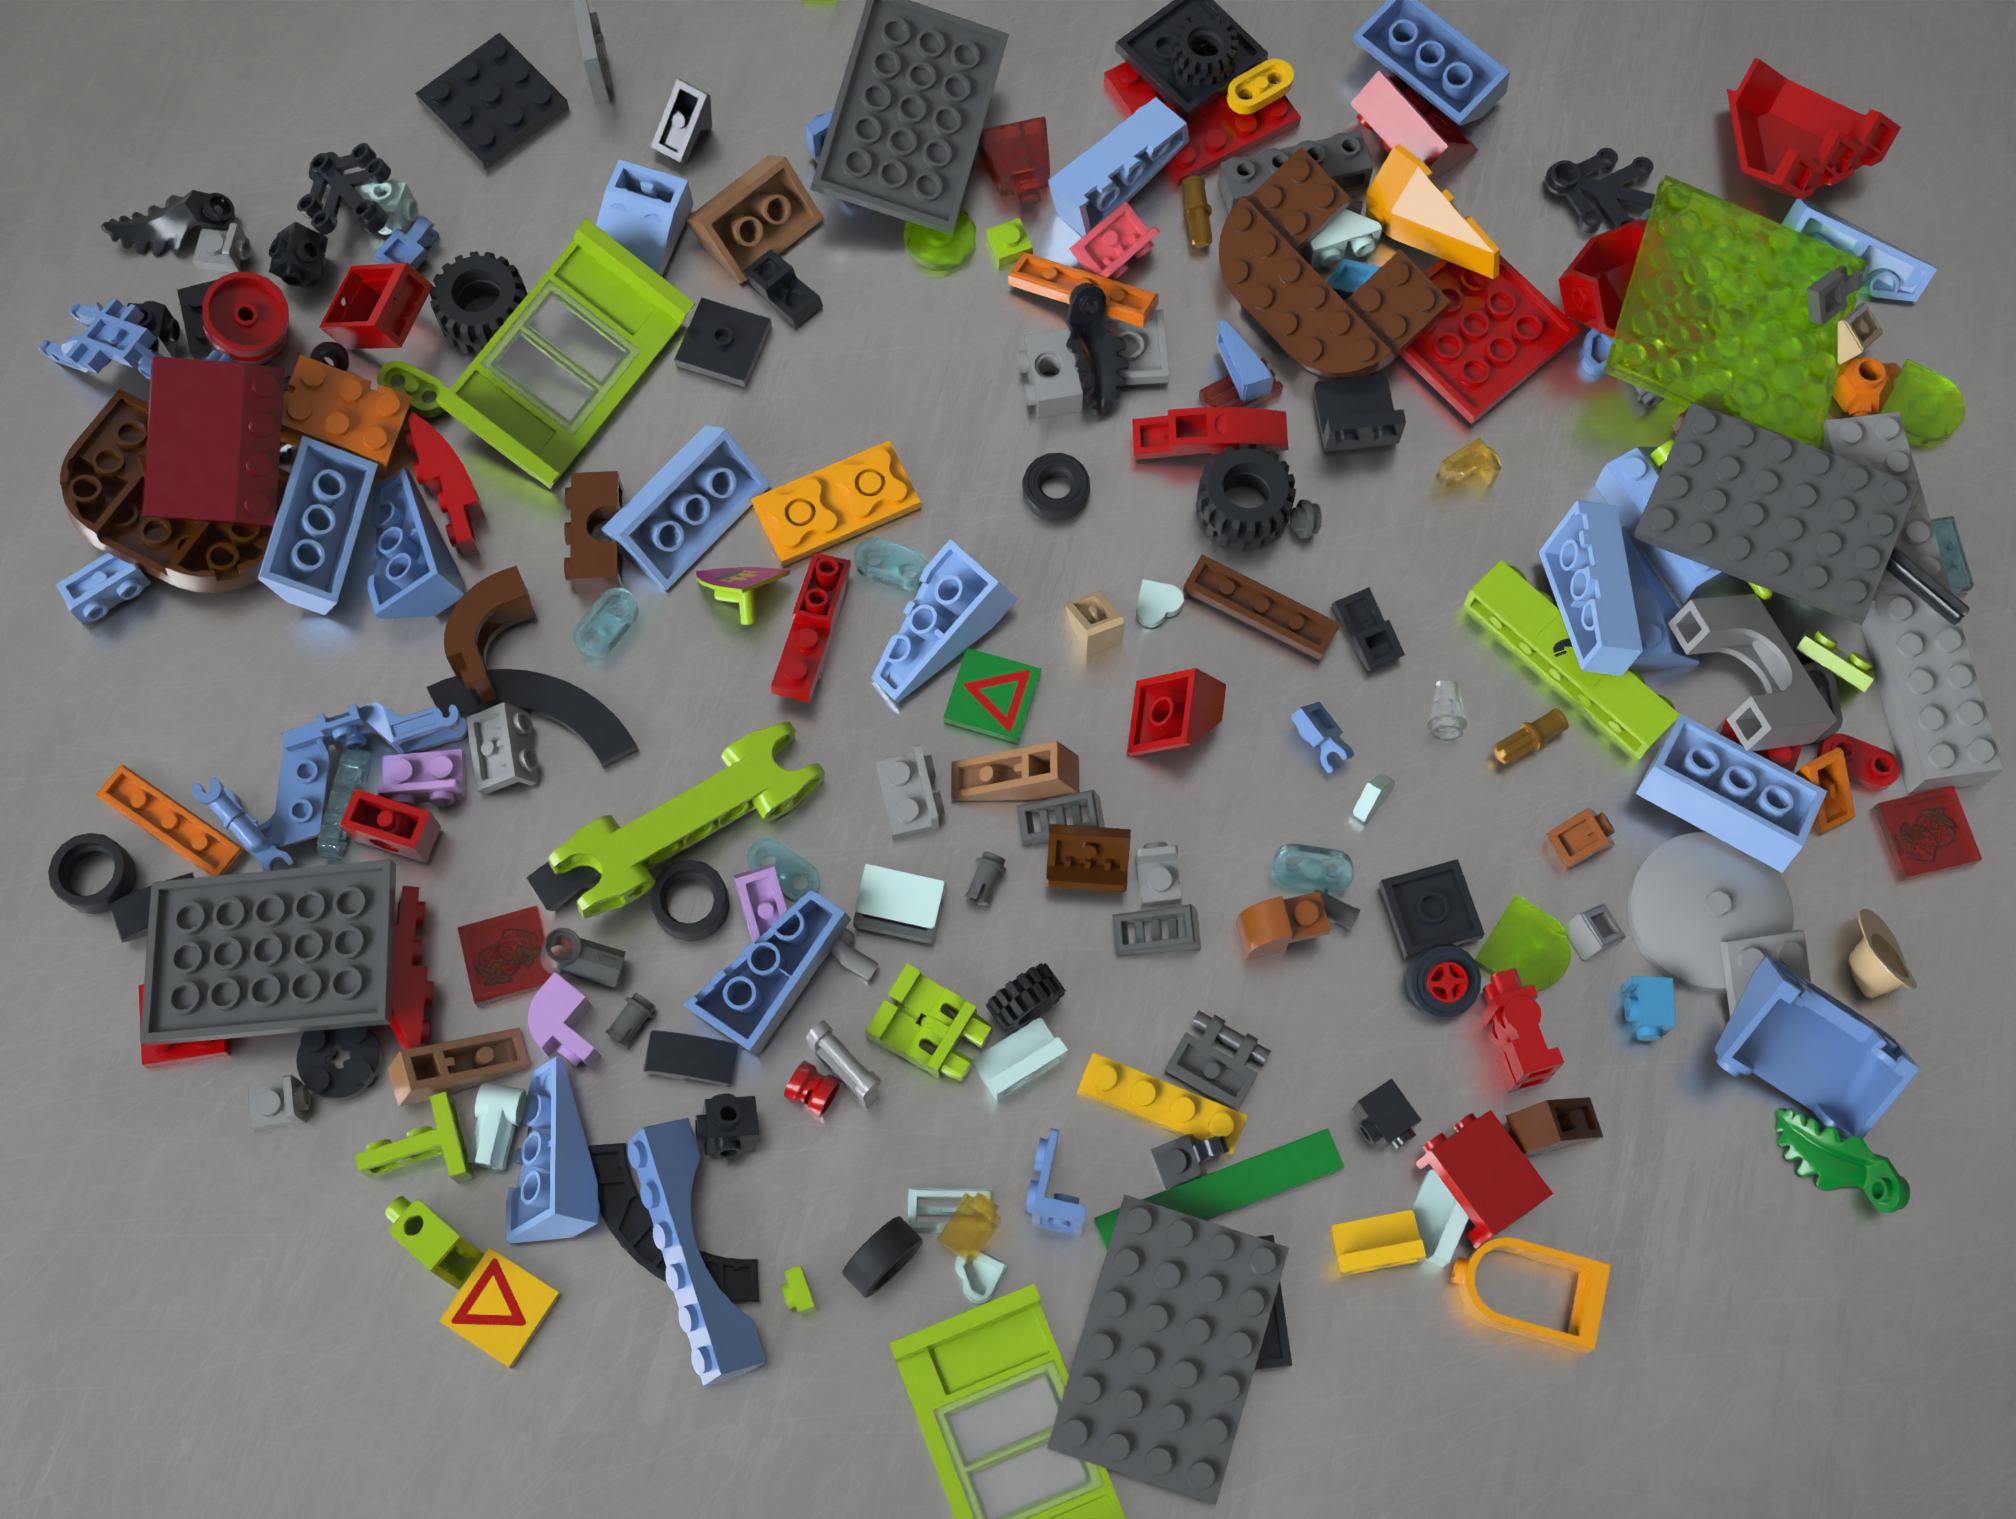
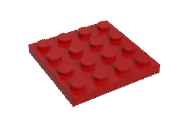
[1103,62,1301,187]
[1400,255,1581,424]

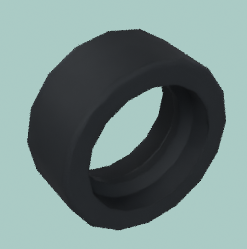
[48,833,136,914]
[650,860,730,942]
[842,1216,923,1298]

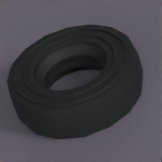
[1022,453,1090,521]

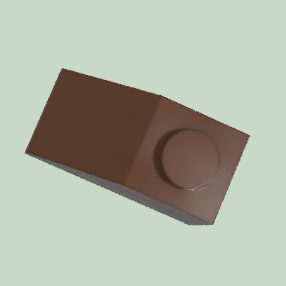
[1506,1097,1603,1156]

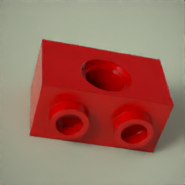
[339,789,441,863]

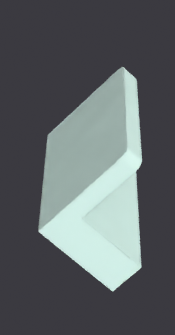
[855,864,947,929]
[973,1018,1068,1103]
[1411,1169,1469,1268]

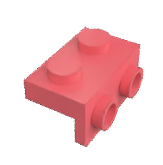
[1069,201,1160,280]

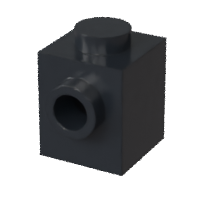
[1352,1078,1421,1150]

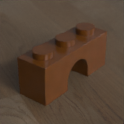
[564,471,623,594]

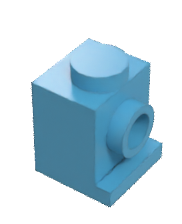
[1621,976,1675,1041]

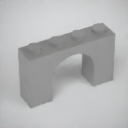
[1667,594,1837,752]

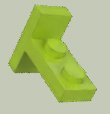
[355,1091,475,1183]

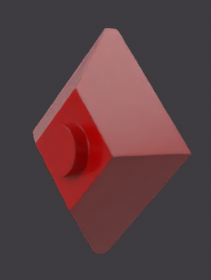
[1127,668,1226,756]

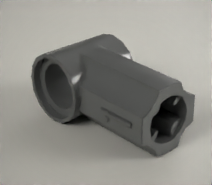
[540,928,626,987]

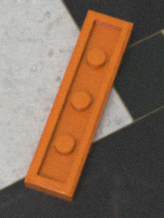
[1008,252,1159,328]
[95,763,248,876]

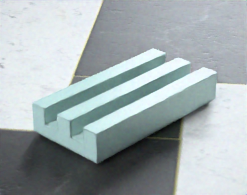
[908,1188,993,1234]

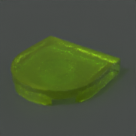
[1879,359,1965,444]
[1474,895,1571,991]

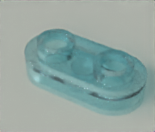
[854,538,928,592]
[573,587,639,659]
[747,838,821,903]
[1273,844,1354,893]

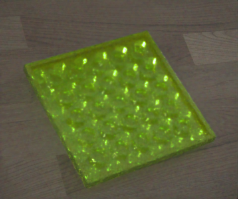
[1603,175,1867,448]

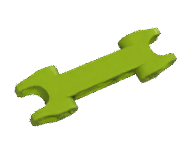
[548,721,825,919]

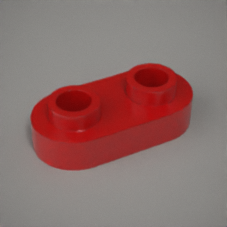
[1817,733,1900,791]

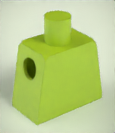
[385,1196,484,1289]

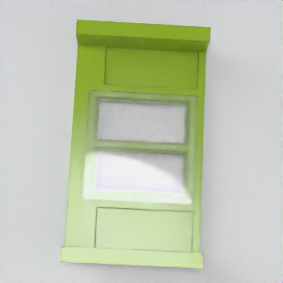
[436,217,695,489]
[889,1283,1126,1519]

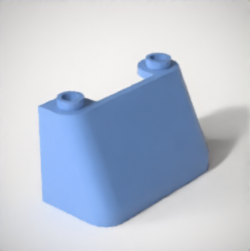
[1715,956,1920,1140]

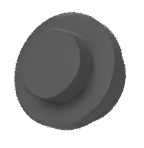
[1290,500,1322,538]

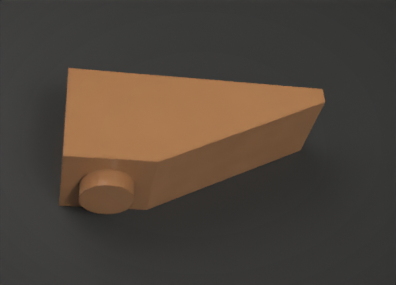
[951,741,1080,801]
[388,1028,531,1107]

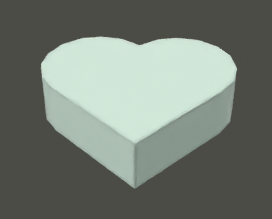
[1136,579,1184,628]
[1353,774,1395,823]
[955,1248,1008,1305]

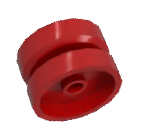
[202,272,289,365]

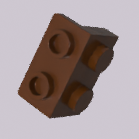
[1046,824,1131,893]

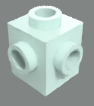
[359,179,418,235]

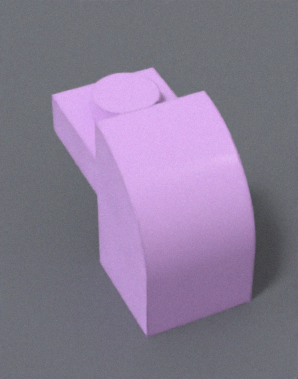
[527,972,601,1069]

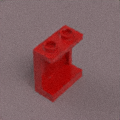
[1416,1110,1553,1249]

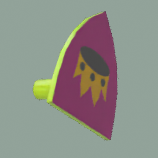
[696,567,790,625]

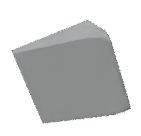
[1563,904,1626,960]

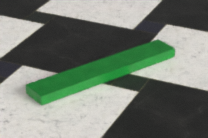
[1094,1128,1344,1253]

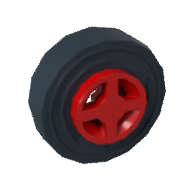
[1406,943,1481,1018]

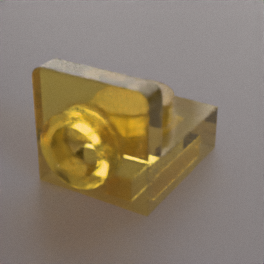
[1435,438,1502,488]
[937,1193,1001,1265]

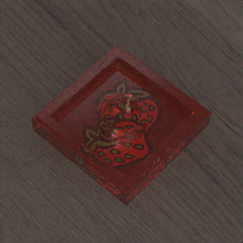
[1874,785,1982,881]
[457,905,552,1007]

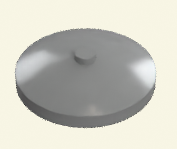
[1627,832,1794,992]

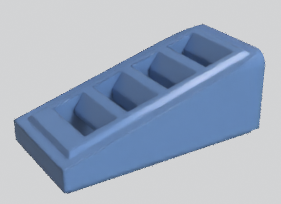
[1215,320,1274,403]

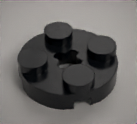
[296,1026,384,1101]

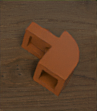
[1236,892,1331,960]

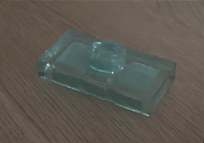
[1931,516,1974,593]

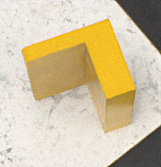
[1331,1210,1426,1277]

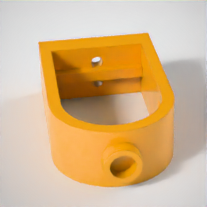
[1451,1237,1611,1354]

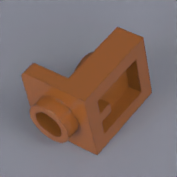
[1546,808,1615,868]

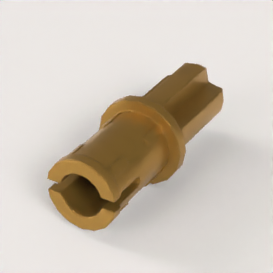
[1182,176,1212,248]
[1493,708,1569,764]

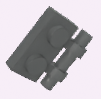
[1165,1010,1271,1111]

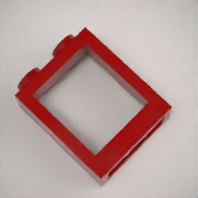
[319,263,433,349]

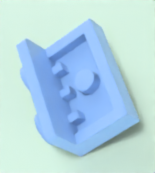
[55,553,152,626]

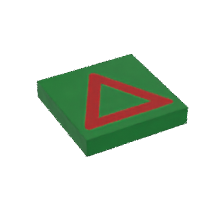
[943,648,1041,744]

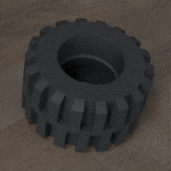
[430,251,530,355]
[1196,443,1296,550]

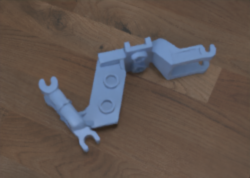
[38,297,236,380]
[192,702,468,871]

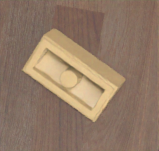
[1837,302,1883,365]

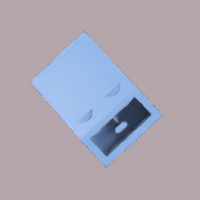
[596,159,694,277]

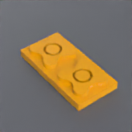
[751,440,922,567]

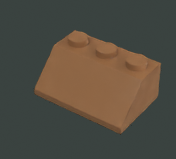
[685,155,824,284]

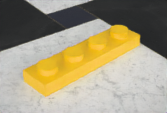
[1077,1052,1248,1157]

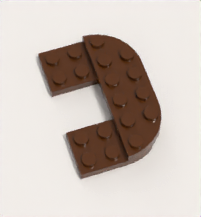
[1219,147,1453,378]
[60,389,290,593]

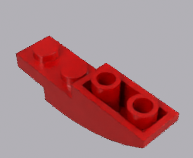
[1132,407,1289,460]
[404,412,486,559]
[771,552,851,703]
[390,885,434,1050]

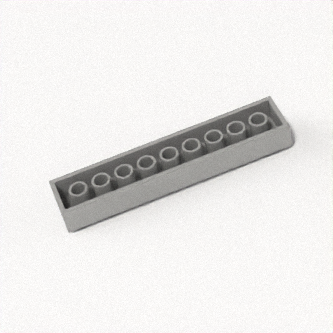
[1810,412,2004,795]

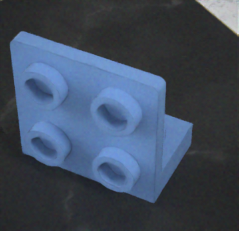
[1025,1128,1087,1236]

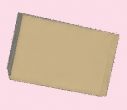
[1064,590,1125,657]

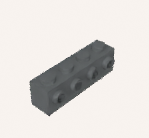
[1218,131,1373,215]

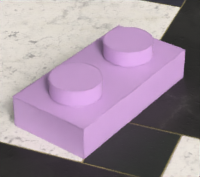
[733,863,787,942]

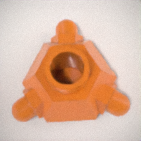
[1814,357,1901,417]

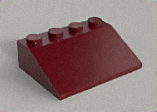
[142,356,285,528]

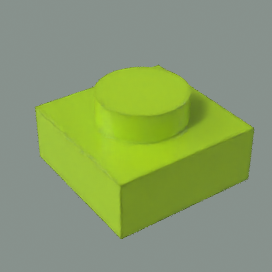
[986,218,1033,267]
[781,1265,818,1317]

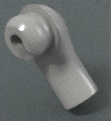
[830,928,878,980]

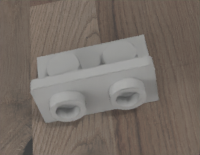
[466,702,539,794]
[875,744,945,840]

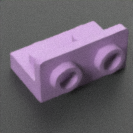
[377,749,466,807]

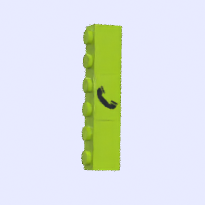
[1463,559,1680,760]

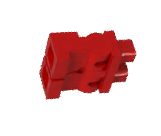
[1481,968,1564,1093]

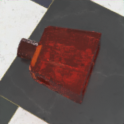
[978,116,1050,207]

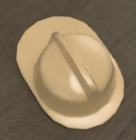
[1849,908,1917,999]

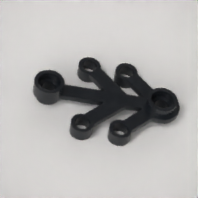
[297,143,391,235]
[1545,148,1688,233]

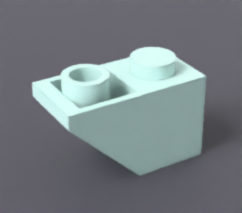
[1301,209,1382,268]

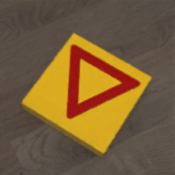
[439,1247,561,1369]

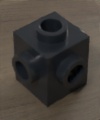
[269,222,328,288]
[127,301,180,358]
[695,1093,759,1158]

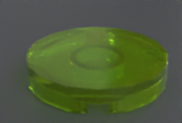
[904,207,976,271]

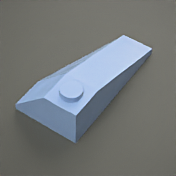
[1767,198,1937,302]
[871,539,1018,703]

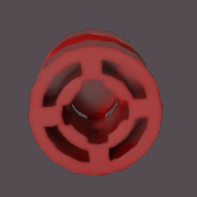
[784,1060,841,1117]

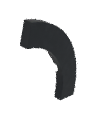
[426,669,638,767]
[588,1143,761,1304]

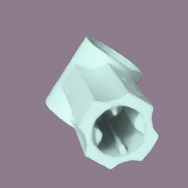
[467,1082,527,1170]

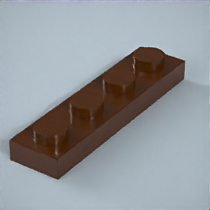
[1183,554,1340,661]

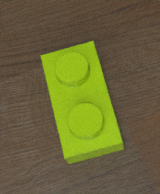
[1796,629,1875,692]

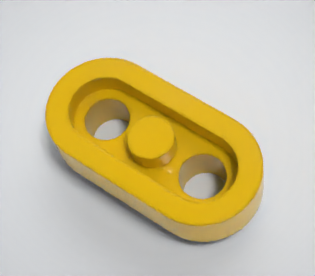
[1227,58,1294,115]

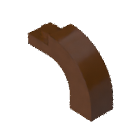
[444,565,536,704]

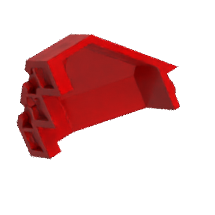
[1726,58,1901,200]
[1558,219,1716,365]

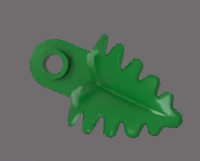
[1776,1108,1910,1213]

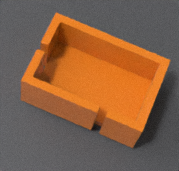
[281,354,413,479]

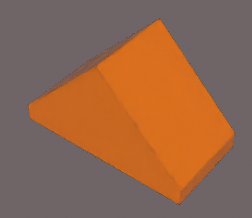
[1795,748,1856,833]

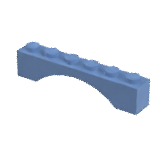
[627,1118,767,1386]

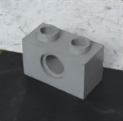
[1018,328,1083,419]

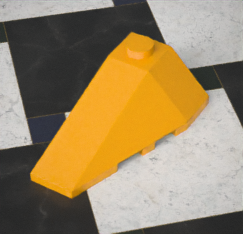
[1365,143,1500,279]

